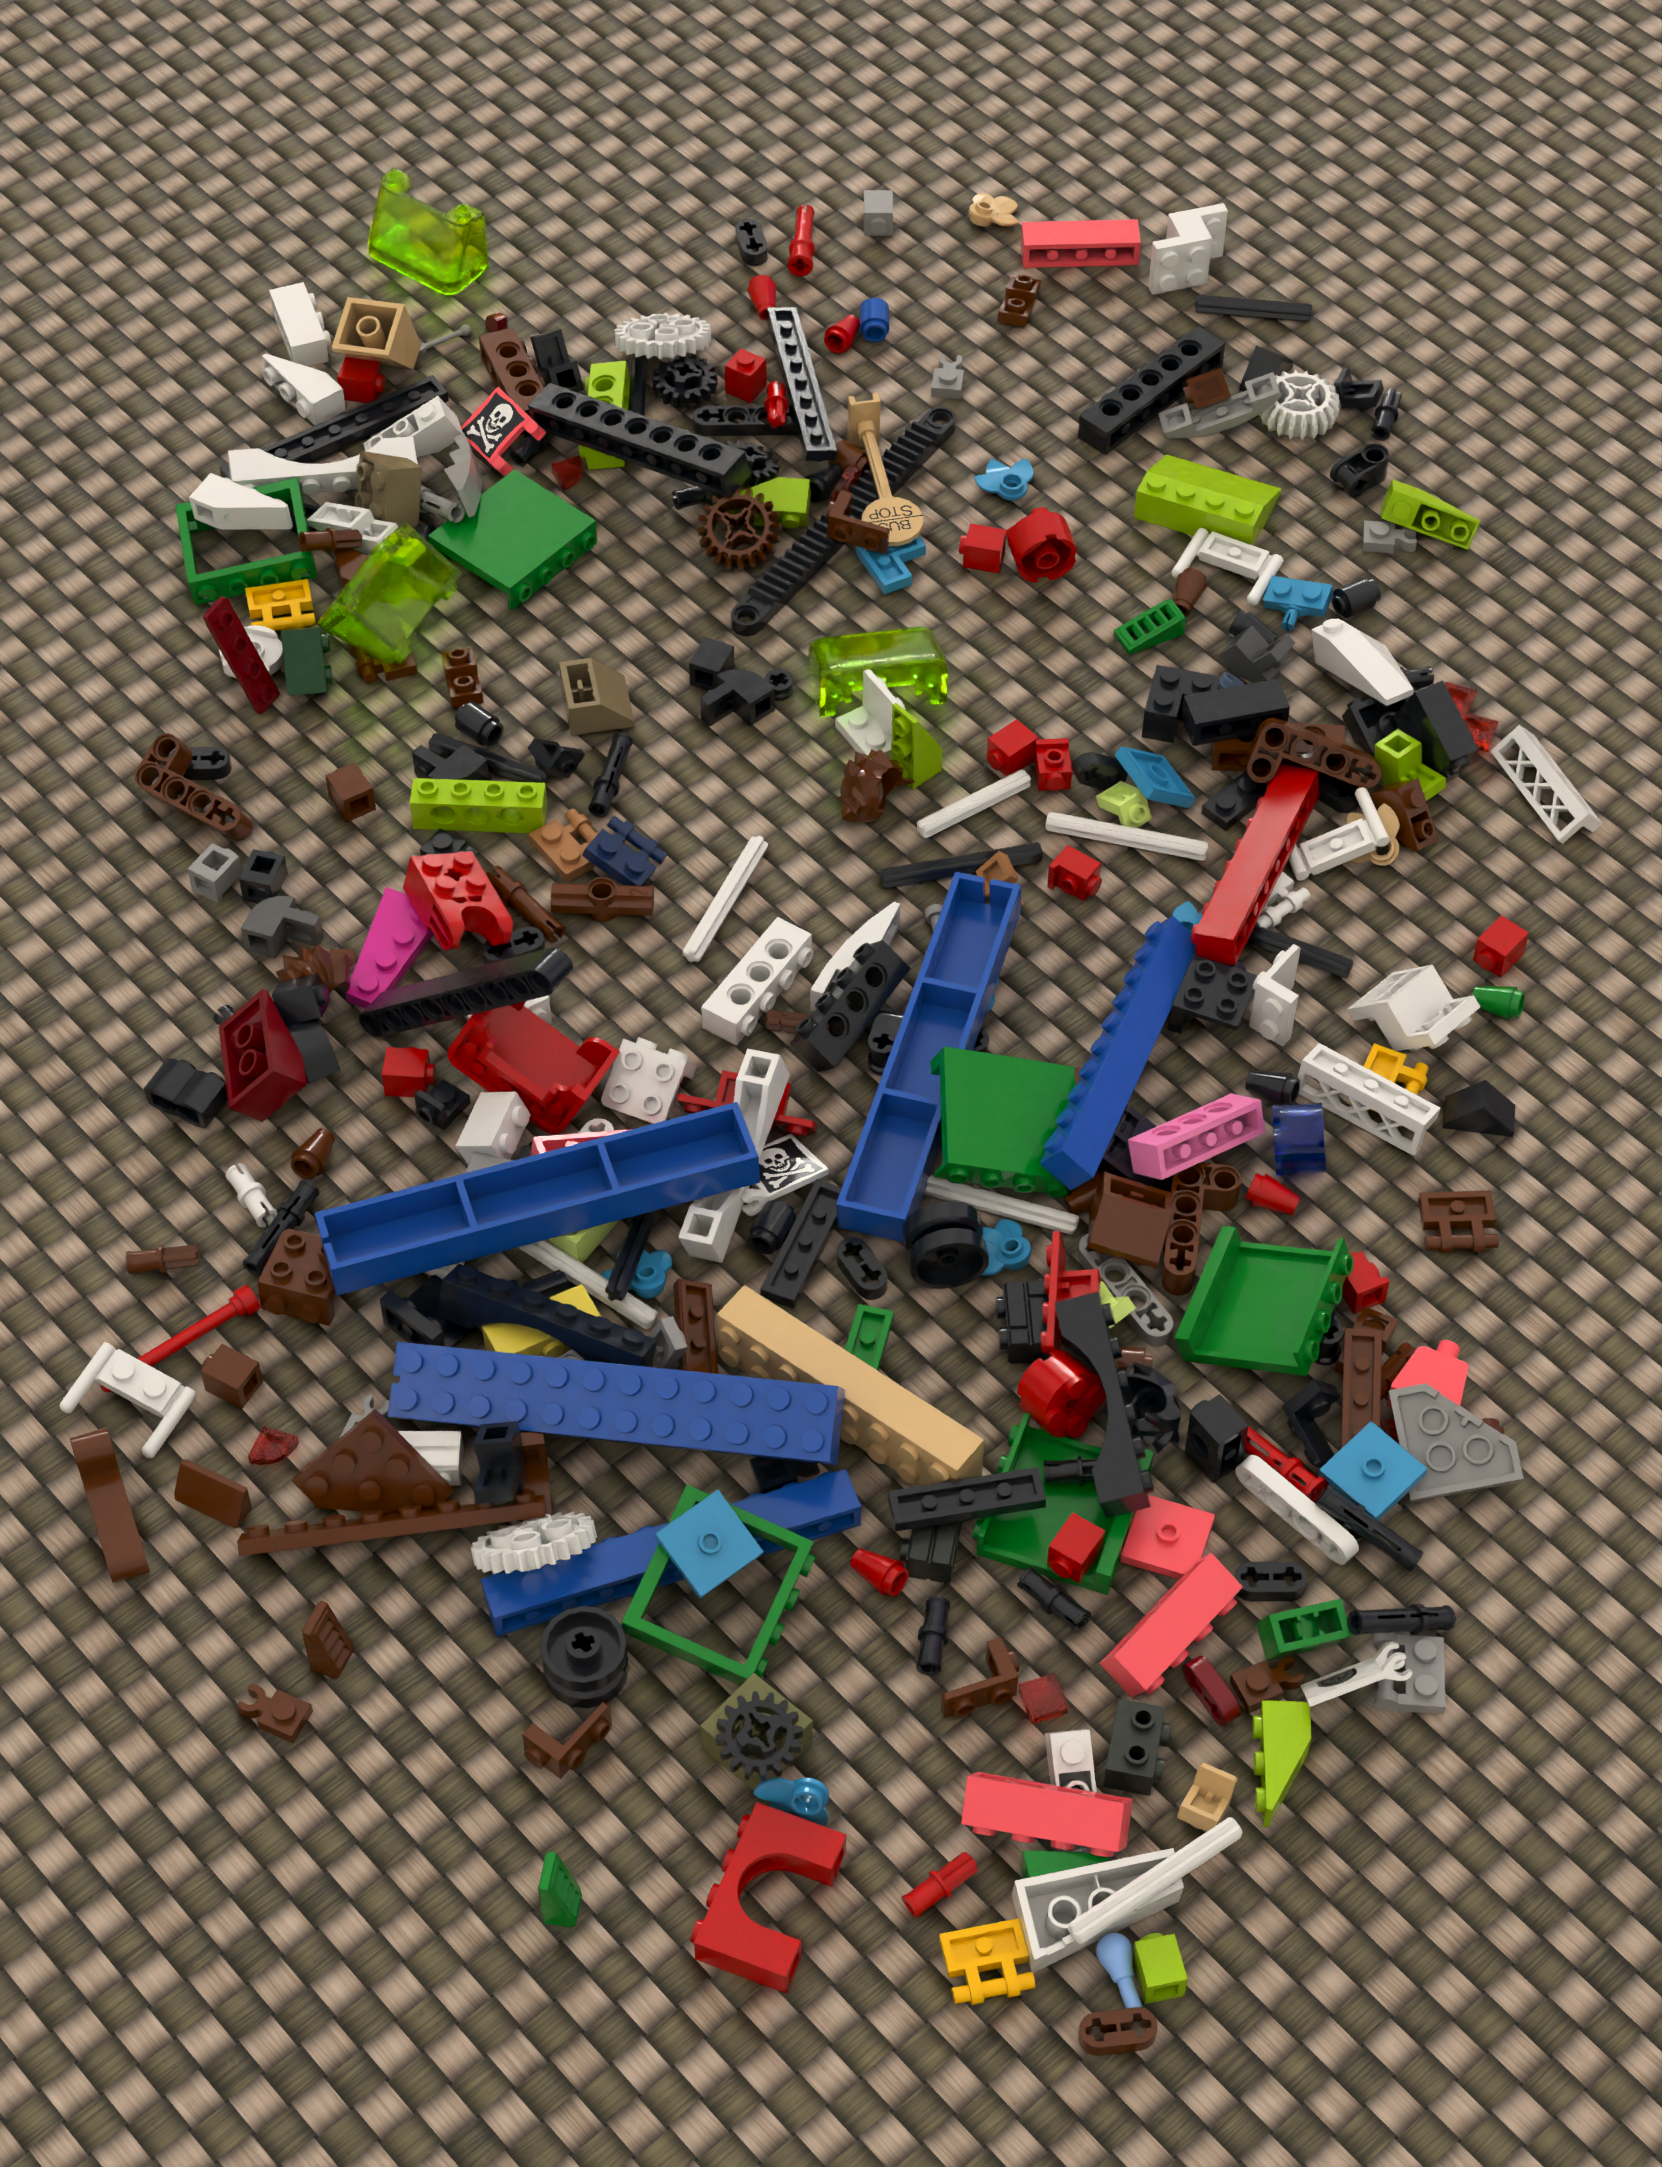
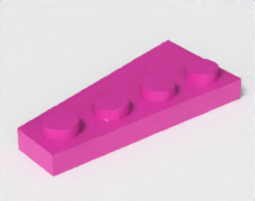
[345,887,434,1009]

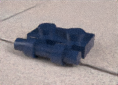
[582,816,668,886]

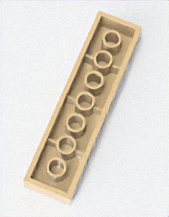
[717,1285,984,1486]

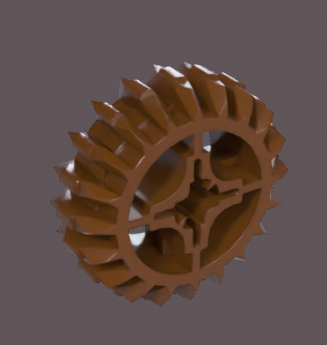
[697,488,782,572]

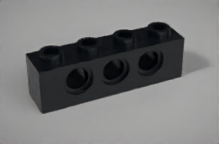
[790,940,911,1072]

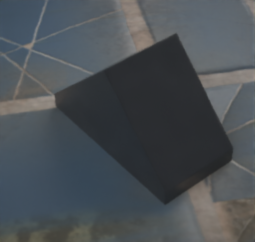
[1239,345,1294,392]
[1442,1080,1516,1137]

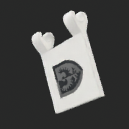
[1300,1641,1413,1707]

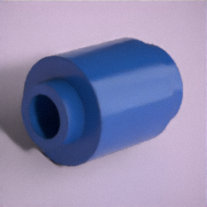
[860,298,890,342]

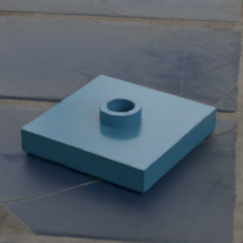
[1115,747,1196,808]
[1319,1421,1427,1521]
[654,1490,764,1599]

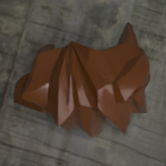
[837,749,915,824]
[276,945,355,994]

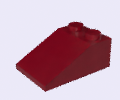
[219,989,307,1122]

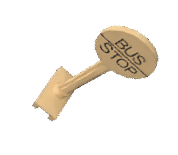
[847,393,923,546]

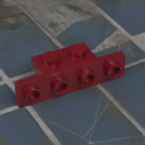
[203,597,280,714]

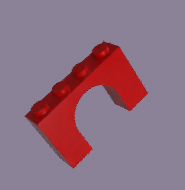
[690,1802,846,1993]

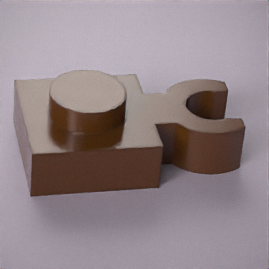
[1230,1656,1305,1714]
[237,1684,313,1743]

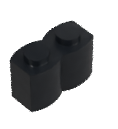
[144,1058,228,1128]

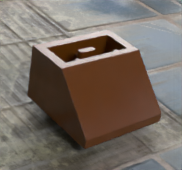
[1087,1172,1172,1268]

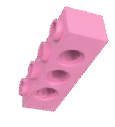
[1128,1093,1265,1180]

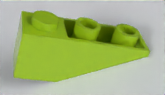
[713,477,811,528]
[1380,479,1480,550]
[891,703,943,790]
[1252,1700,1311,1827]

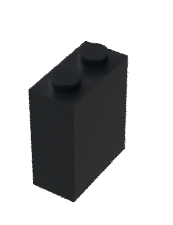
[1394,680,1479,782]

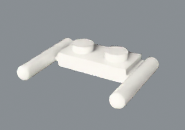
[1171,528,1284,606]
[1288,787,1390,881]
[60,1342,197,1458]

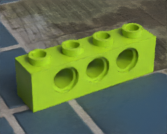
[579,361,631,470]
[410,778,548,833]

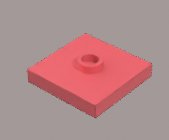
[1120,1495,1215,1580]

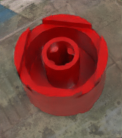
[1006,507,1078,582]
[1017,1350,1106,1438]

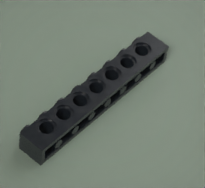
[527,383,751,498]

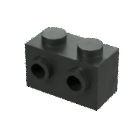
[1103,1699,1171,1796]

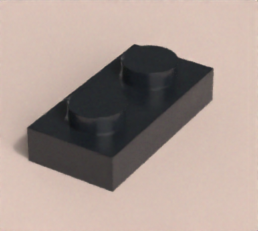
[1201,771,1267,831]

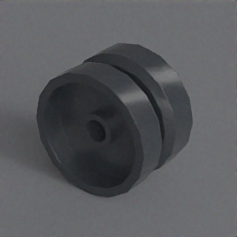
[903,1201,989,1289]
[540,1606,629,1709]

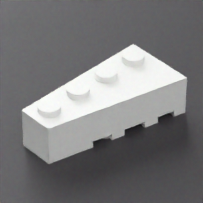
[1012,1848,1184,1973]

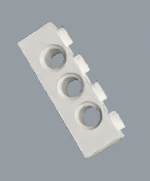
[701,917,814,1046]

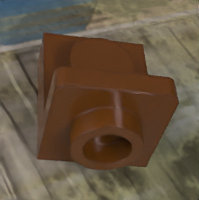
[1183,367,1231,410]

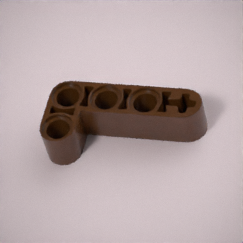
[1245,717,1382,789]
[135,733,253,841]
[1161,1162,1241,1296]
[69,1427,150,1583]

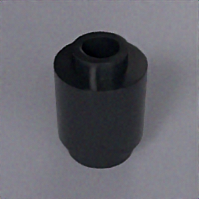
[1332,578,1381,618]
[455,702,504,746]
[748,1200,797,1255]

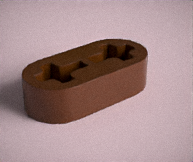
[1078,2007,1157,2056]

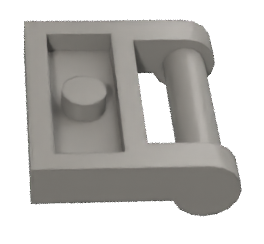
[1373,1632,1446,1714]

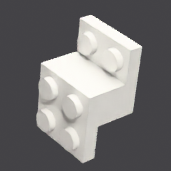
[1148,203,1228,295]
[1347,965,1480,1052]

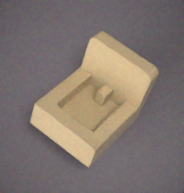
[1177,1763,1238,1831]

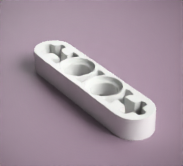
[1235,1455,1359,1565]

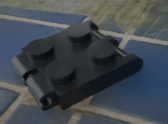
[1099,1105,1173,1192]

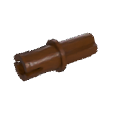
[298,528,362,553]
[126,1244,201,1274]

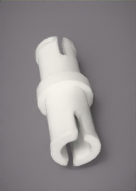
[225,1163,278,1227]

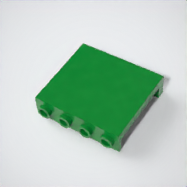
[428,469,597,610]
[930,1046,1075,1198]
[1175,1226,1354,1376]
[972,1413,1154,1595]

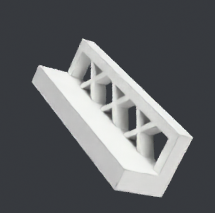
[1490,725,1603,844]
[1297,1043,1441,1156]

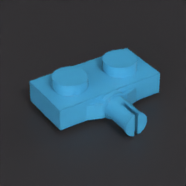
[1263,576,1334,631]

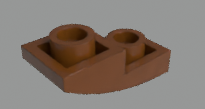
[997,275,1041,327]
[441,648,484,708]

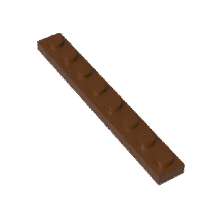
[237,1491,546,1556]

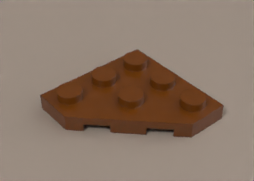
[292,1409,454,1514]

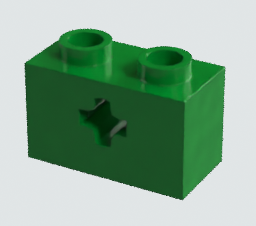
[1256,1598,1352,1661]

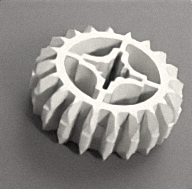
[1258,370,1340,441]

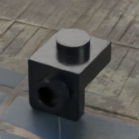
[1334,367,1384,410]
[528,738,585,778]

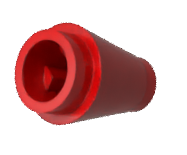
[747,275,776,320]
[824,315,860,354]
[1245,1173,1301,1216]
[850,1548,909,1597]

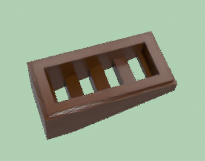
[302,1601,353,1679]

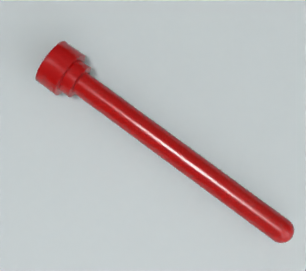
[100,1284,261,1392]

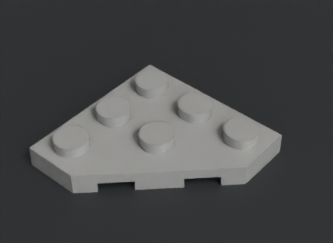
[1389,1383,1524,1502]

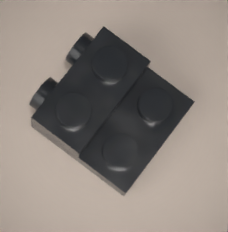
[1342,696,1411,758]

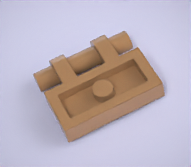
[529,809,599,883]

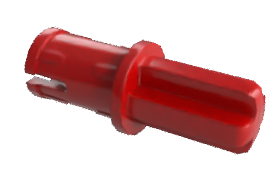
[764,381,789,429]
[901,1852,978,1918]

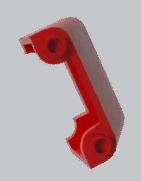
[447,1001,620,1134]

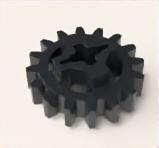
[652,354,718,409]
[725,440,780,488]
[716,1691,803,1781]

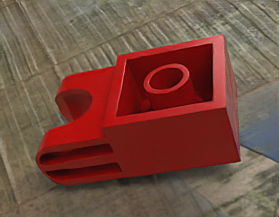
[403,851,513,950]

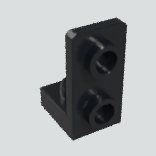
[1282,1379,1341,1467]

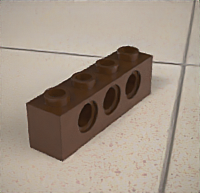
[479,327,546,435]
[1211,723,1346,772]

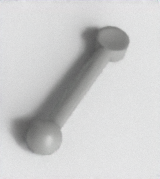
[418,324,471,355]

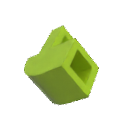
[1374,729,1446,801]

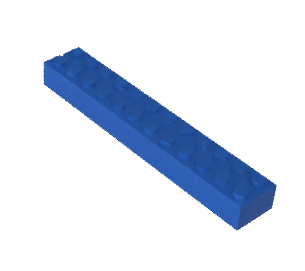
[836,872,1022,1242]
[315,1102,760,1295]
[388,1342,845,1465]

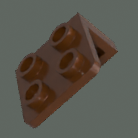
[258,1229,335,1326]

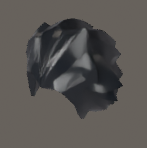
[1102,1362,1181,1454]

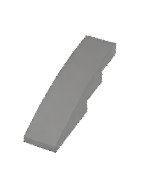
[444,433,482,518]

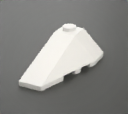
[1311,618,1414,706]

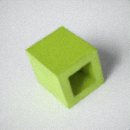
[1133,1933,1188,2004]

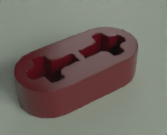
[1182,1656,1241,1726]

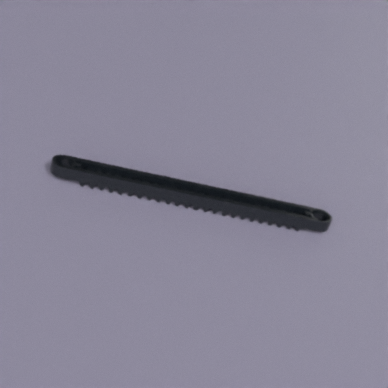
[731,406,956,636]

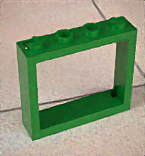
[175,478,318,605]
[621,1485,816,1686]

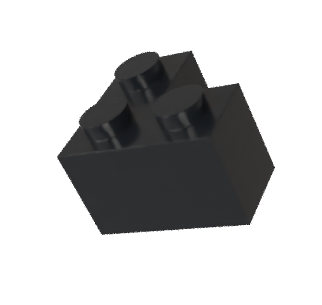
[1142,665,1220,743]

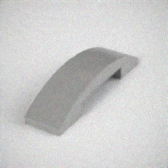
[1158,372,1281,438]

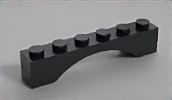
[436,1264,657,1367]
[1055,1291,1154,1518]

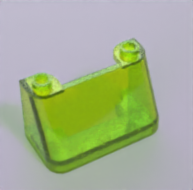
[367,167,489,295]
[318,521,462,664]
[808,627,948,717]

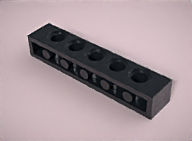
[1078,327,1225,455]

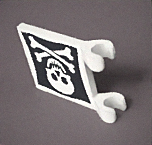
[741,1134,829,1216]

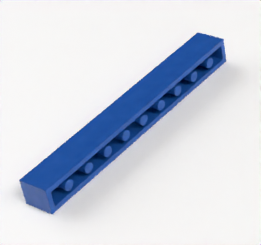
[1040,916,1196,1191]
[481,1469,861,1636]

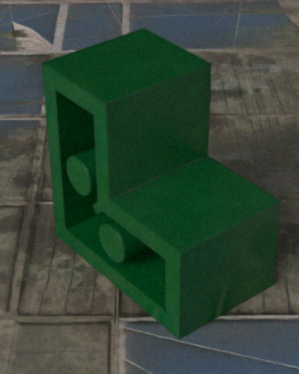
[281,626,333,696]

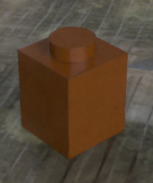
[325,763,376,822]
[201,1344,263,1409]

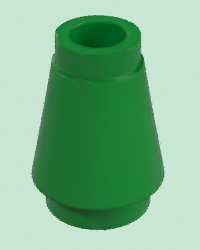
[1472,986,1525,1020]

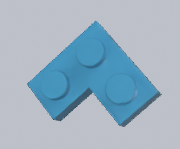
[856,536,926,595]

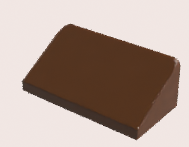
[174,1459,252,1528]

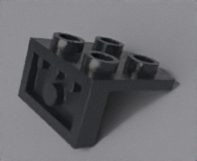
[1168,954,1258,1034]
[380,1275,476,1347]

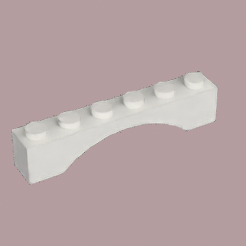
[228,436,418,495]
[678,1049,790,1263]

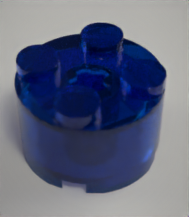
[1272,1103,1326,1176]

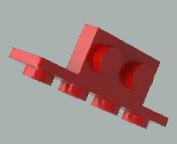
[677,1070,818,1137]
[1041,1231,1101,1357]

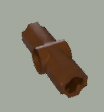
[551,877,654,922]

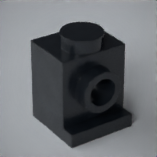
[239,849,288,904]

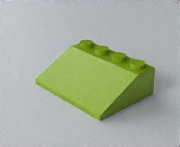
[1134,454,1282,546]

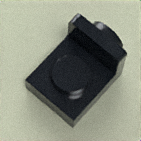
[414,1079,471,1130]

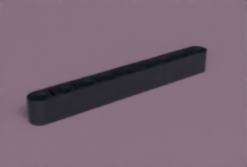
[359,948,573,1037]

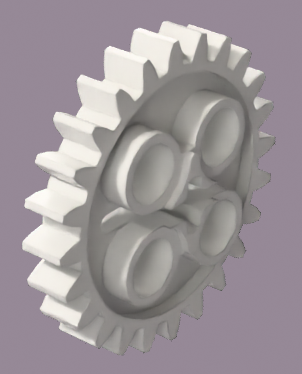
[614,313,711,359]
[471,1512,597,1574]

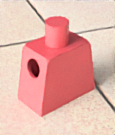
[1386,1340,1469,1408]

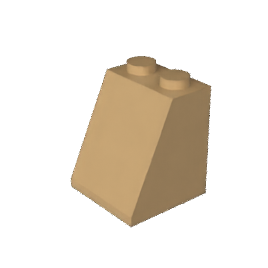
[331,297,421,370]

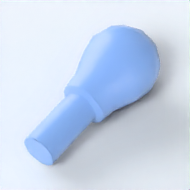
[1096,1932,1142,2008]

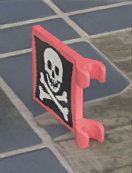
[461,387,546,477]

